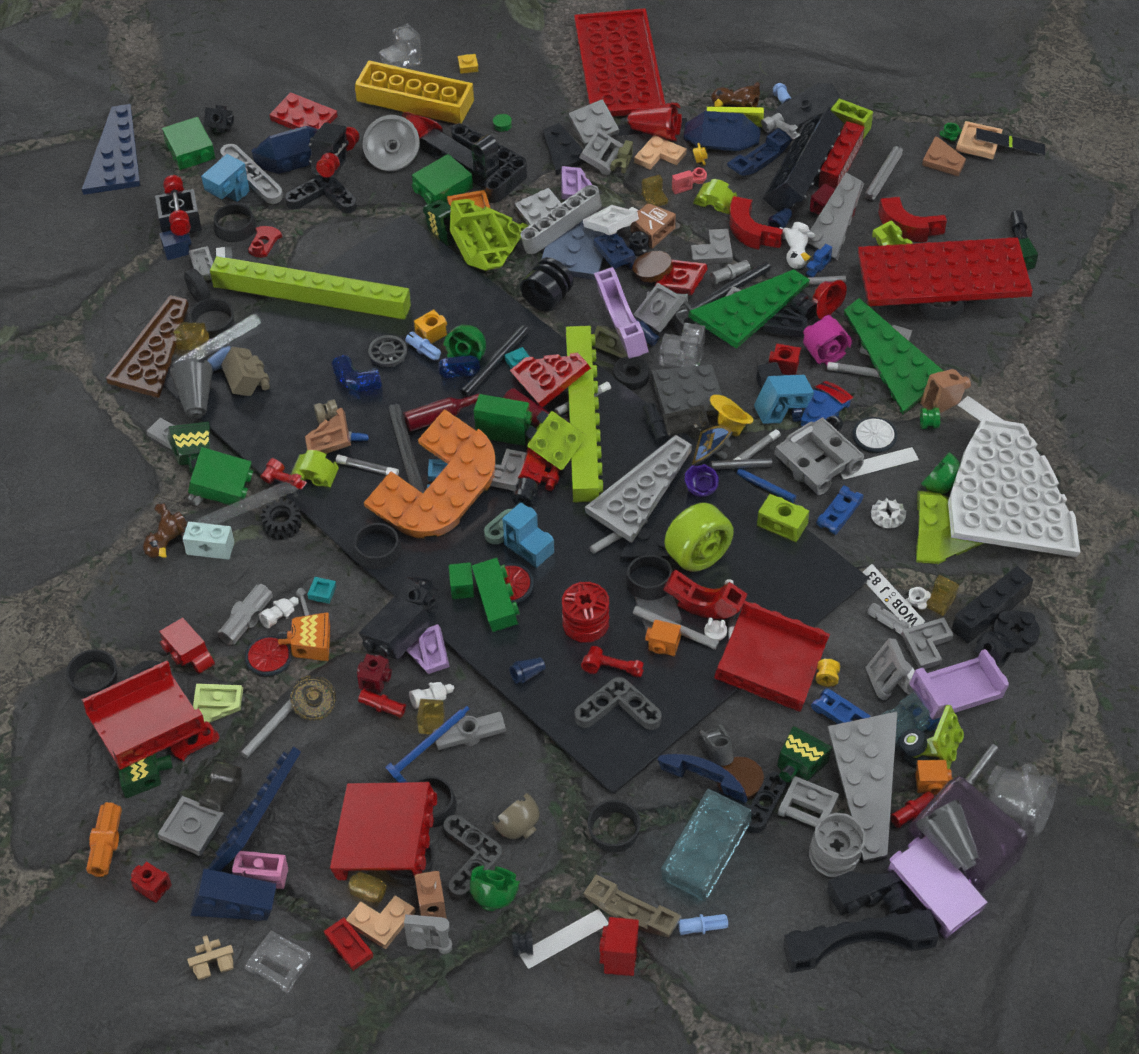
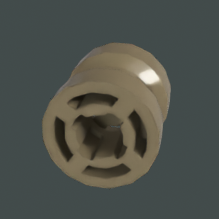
[314,399,338,425]

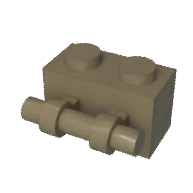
[221,347,270,396]

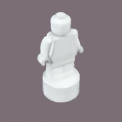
[258,597,299,628]
[409,682,454,709]

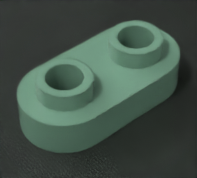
[484,509,512,544]

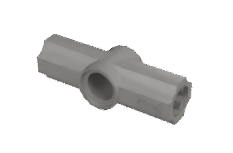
[218,584,273,645]
[433,712,506,750]

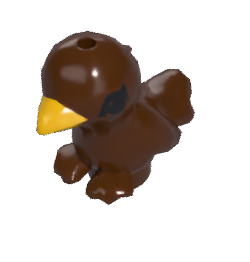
[711,81,760,107]
[143,503,187,558]

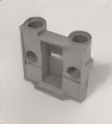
[775,417,864,495]

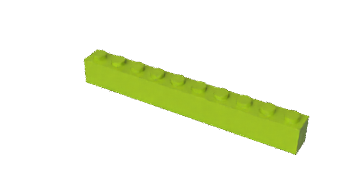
[210,256,411,319]
[566,326,603,502]

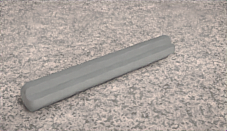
[865,146,903,201]

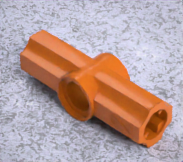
[86,802,122,877]

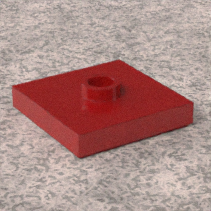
[655,260,708,295]

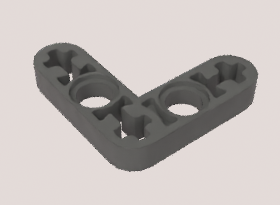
[575,677,662,730]
[444,815,502,900]

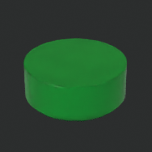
[493,114,512,132]

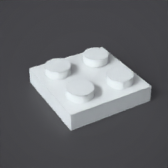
[583,205,639,235]

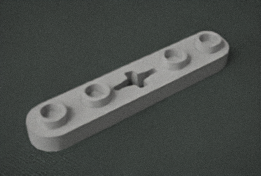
[220,144,283,204]

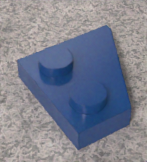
[801,390,851,426]

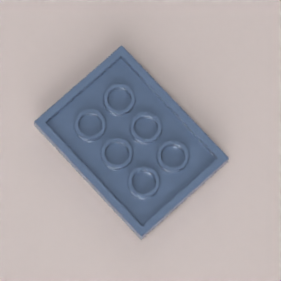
[542,221,605,280]

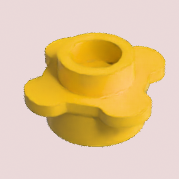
[693,143,708,165]

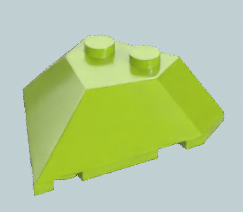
[450,199,528,270]
[916,491,984,564]

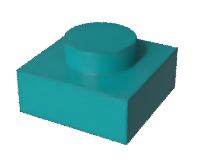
[505,347,530,369]
[308,577,337,604]

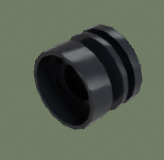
[520,257,574,312]

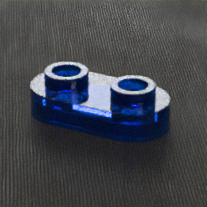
[438,356,480,378]

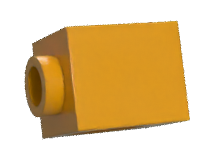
[414,310,447,344]

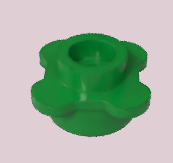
[940,123,962,141]

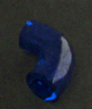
[331,355,382,391]

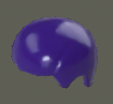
[684,464,719,497]

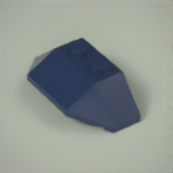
[684,111,761,151]
[251,126,318,174]

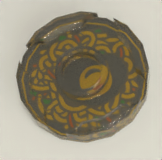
[290,676,336,721]

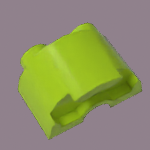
[693,179,737,214]
[872,220,913,246]
[290,450,339,487]

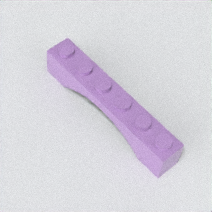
[594,267,649,359]

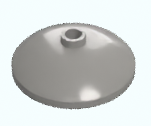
[363,115,420,172]

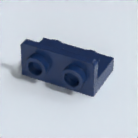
[593,233,635,269]

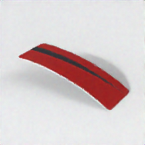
[815,381,853,404]

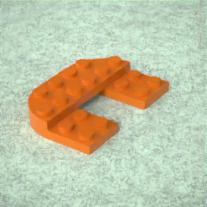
[364,409,495,538]

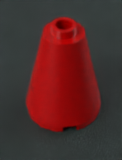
[628,102,682,141]

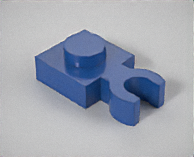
[806,244,832,277]

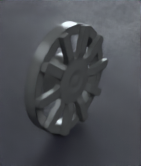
[368,335,407,368]

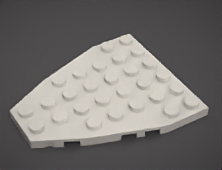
[948,417,1080,557]

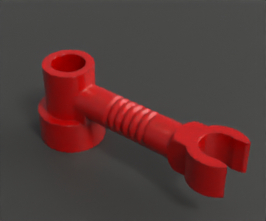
[260,458,307,489]
[581,646,644,677]

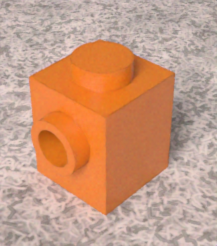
[645,620,681,656]
[915,760,952,795]

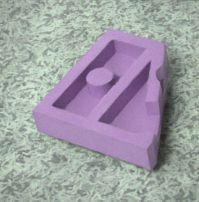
[561,166,592,199]
[406,624,450,674]

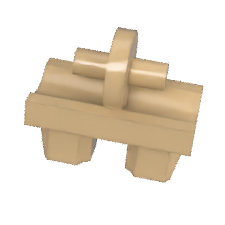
[187,935,234,980]

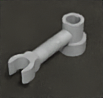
[761,113,800,139]

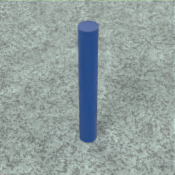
[737,468,796,503]

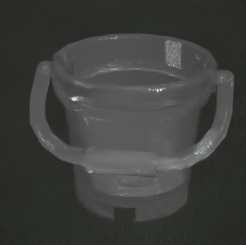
[982,764,1057,837]

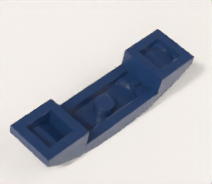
[727,128,793,175]
[657,754,748,803]

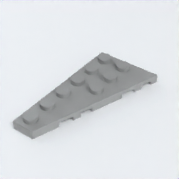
[585,435,692,543]
[828,712,897,863]

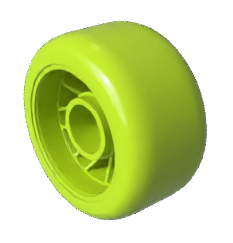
[664,503,734,572]

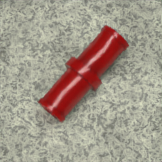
[358,689,406,718]
[890,791,936,828]

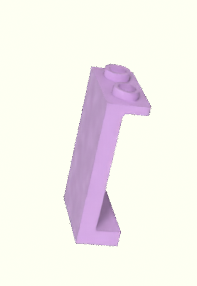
[909,649,1009,720]
[887,836,987,939]

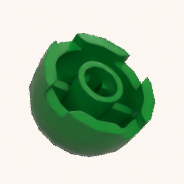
[444,325,486,367]
[921,452,960,494]
[470,866,520,911]

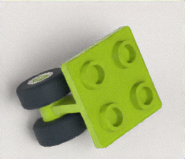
[526,411,586,470]
[898,705,964,769]

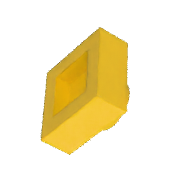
[458,54,479,74]

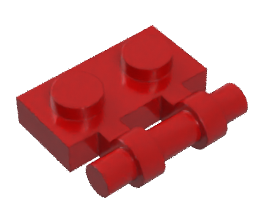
[518,447,560,491]

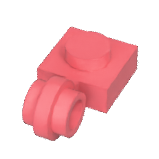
[672,167,707,194]

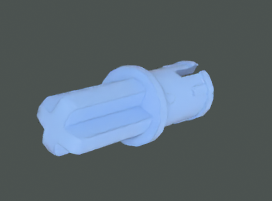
[406,331,441,360]
[678,914,728,935]

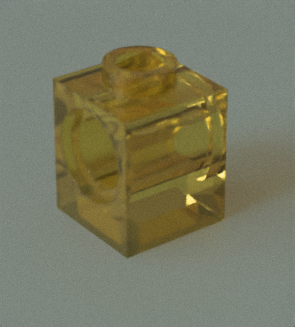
[174,322,209,350]

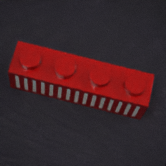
[818,121,865,189]

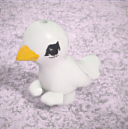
[780,222,815,269]

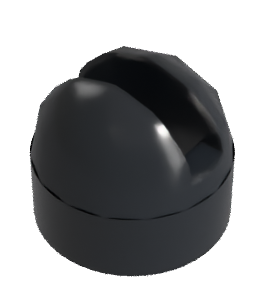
[826,415,843,431]

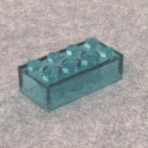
[661,789,751,901]

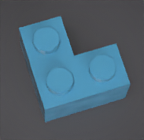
[201,154,250,202]
[754,375,814,424]
[503,502,554,568]

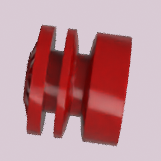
[562,582,609,642]

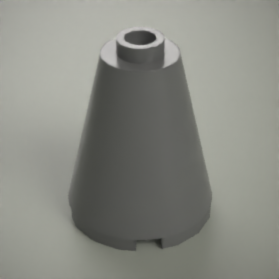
[170,358,213,419]
[915,799,978,871]

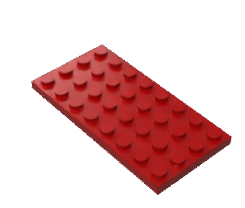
[574,8,665,117]
[858,237,1033,306]

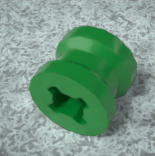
[920,407,940,429]

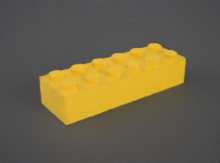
[355,60,474,124]

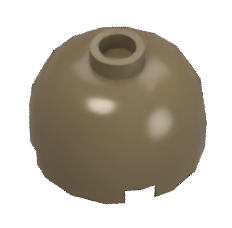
[491,793,540,839]

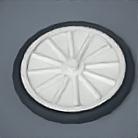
[853,417,898,453]

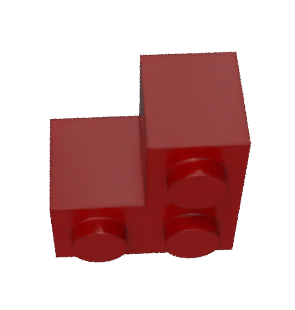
[599,917,639,976]

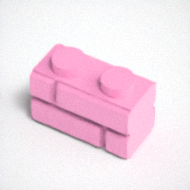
[232,851,288,889]

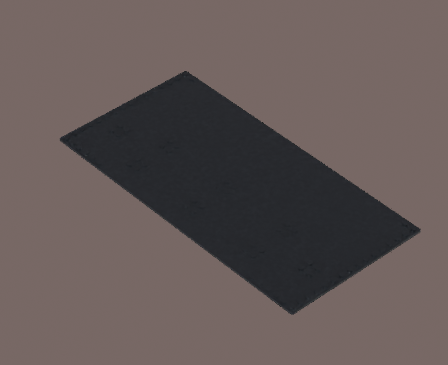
[163,215,868,793]

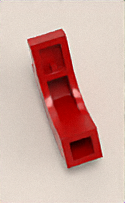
[729,196,783,250]
[878,197,947,242]
[663,570,748,619]

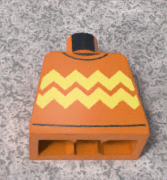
[278,613,331,661]

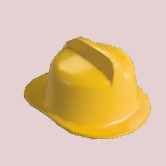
[710,395,753,437]

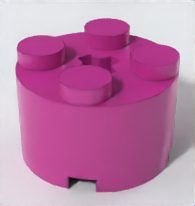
[803,315,852,365]

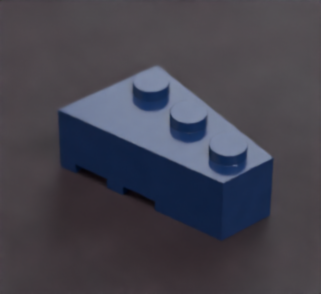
[190,868,276,921]

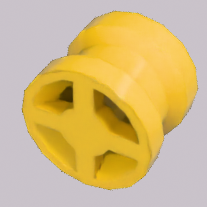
[815,659,840,687]

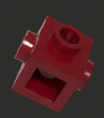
[357,654,392,694]

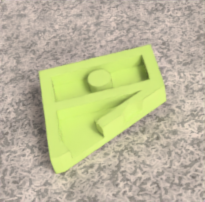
[193,684,243,723]

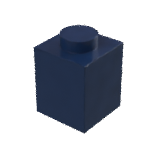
[159,230,192,260]

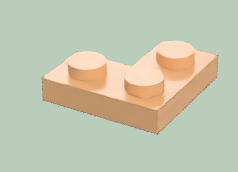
[634,135,687,170]
[346,896,415,949]

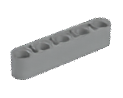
[521,185,602,254]

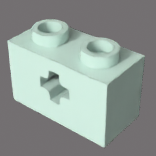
[183,522,234,560]

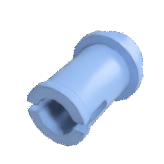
[773,83,791,104]

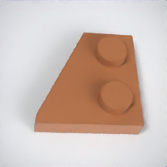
[922,137,966,176]
[305,408,351,454]

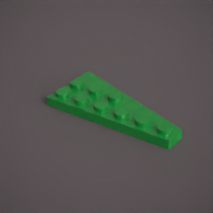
[688,270,810,349]
[844,298,943,415]

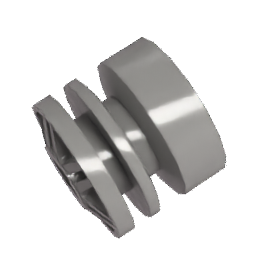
[809,813,866,877]

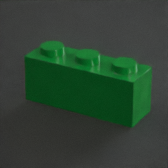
[472,558,520,632]

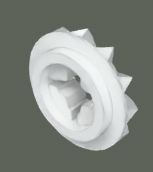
[871,498,906,528]

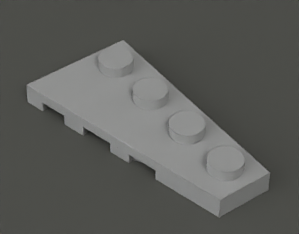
[807,173,864,260]

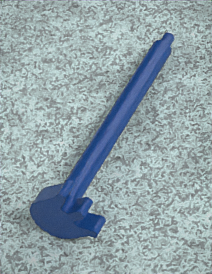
[386,706,470,783]

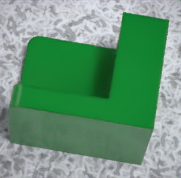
[449,563,474,599]

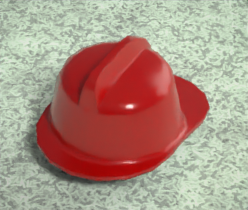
[402,112,443,139]
[813,280,847,320]

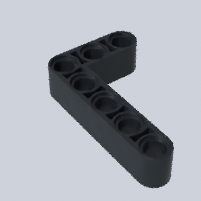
[451,123,527,203]
[420,128,499,188]

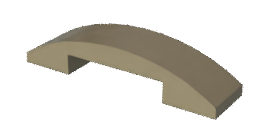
[583,875,681,937]

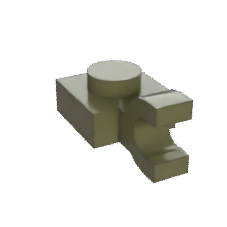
[610,140,633,173]

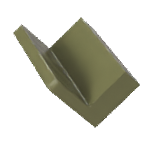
[594,326,628,358]

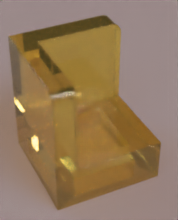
[642,174,668,207]
[926,575,959,616]
[417,699,445,734]

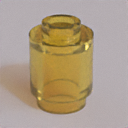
[348,872,387,903]

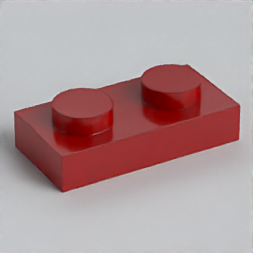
[324,917,373,971]

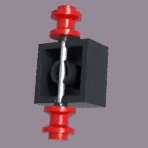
[309,123,360,178]
[155,175,202,236]

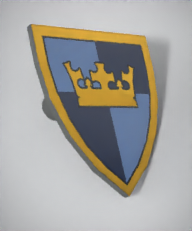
[692,426,733,465]

